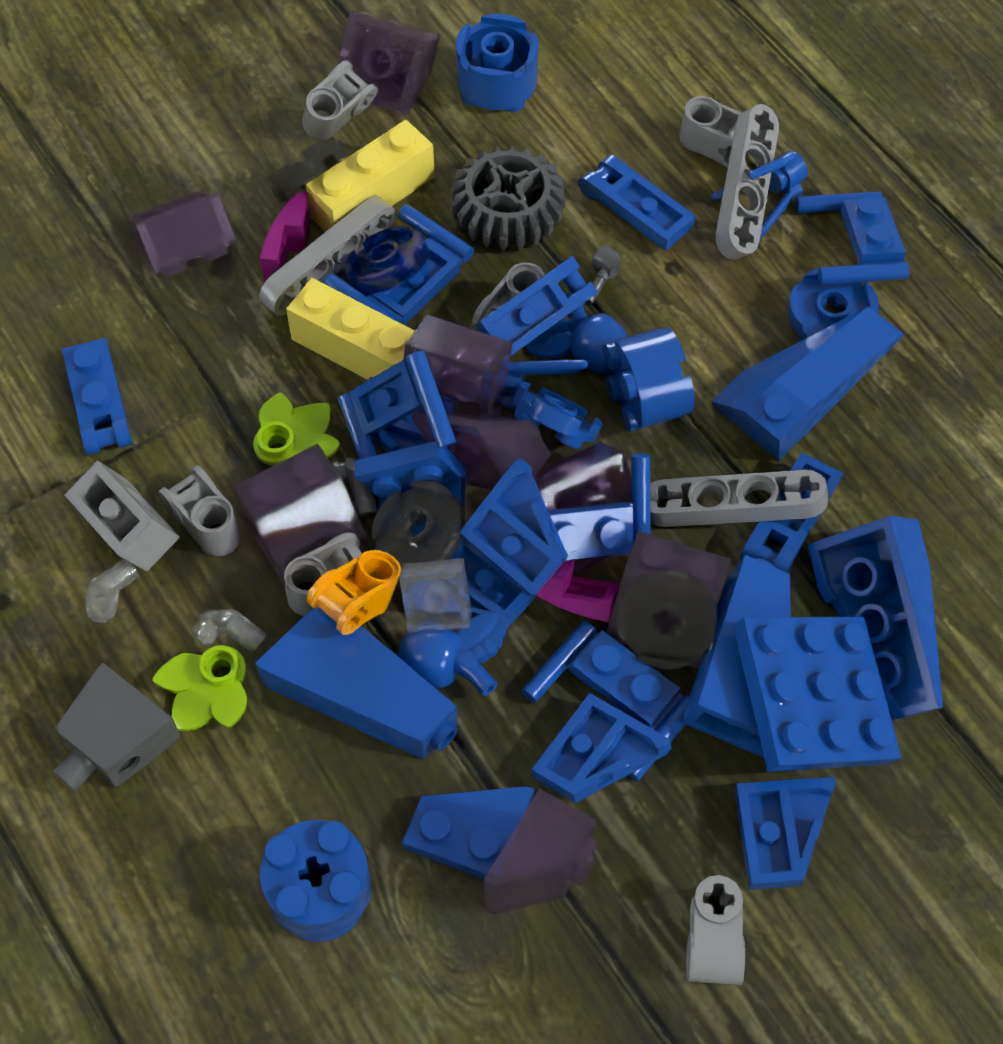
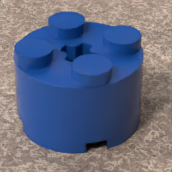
[456,14,539,112]
[603,327,694,432]
[260,820,372,942]

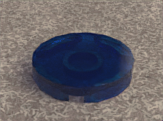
[344,226,429,294]

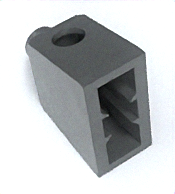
[52,663,181,792]

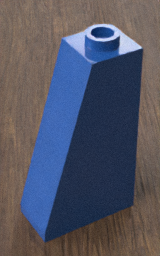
[681,555,791,758]
[255,608,458,760]

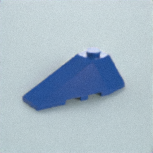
[712,306,903,461]
[808,516,943,719]

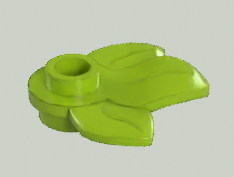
[253,393,340,466]
[152,645,247,731]

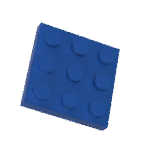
[733,617,902,772]

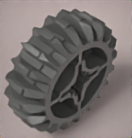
[451,144,566,252]

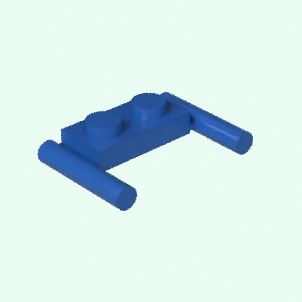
[795,191,909,285]
[323,204,474,325]
[338,351,456,459]
[528,453,651,560]
[521,621,689,782]

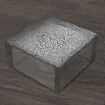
[399,558,472,633]

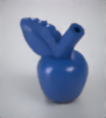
[526,292,628,376]
[398,612,508,696]

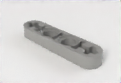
[716,104,779,260]
[259,195,396,316]
[650,470,828,527]

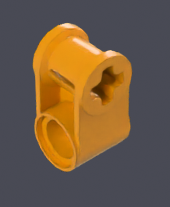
[306,550,401,635]

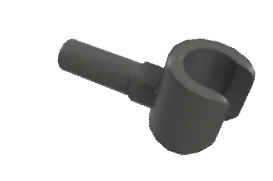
[585,244,621,305]

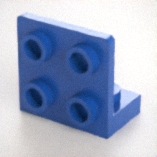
[354,441,466,564]

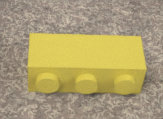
[306,120,435,232]
[286,278,426,380]

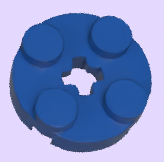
[787,269,879,341]
[512,382,603,449]

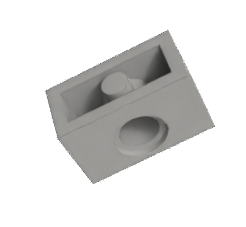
[65,460,180,571]

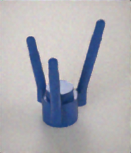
[710,151,808,240]
[484,360,588,410]

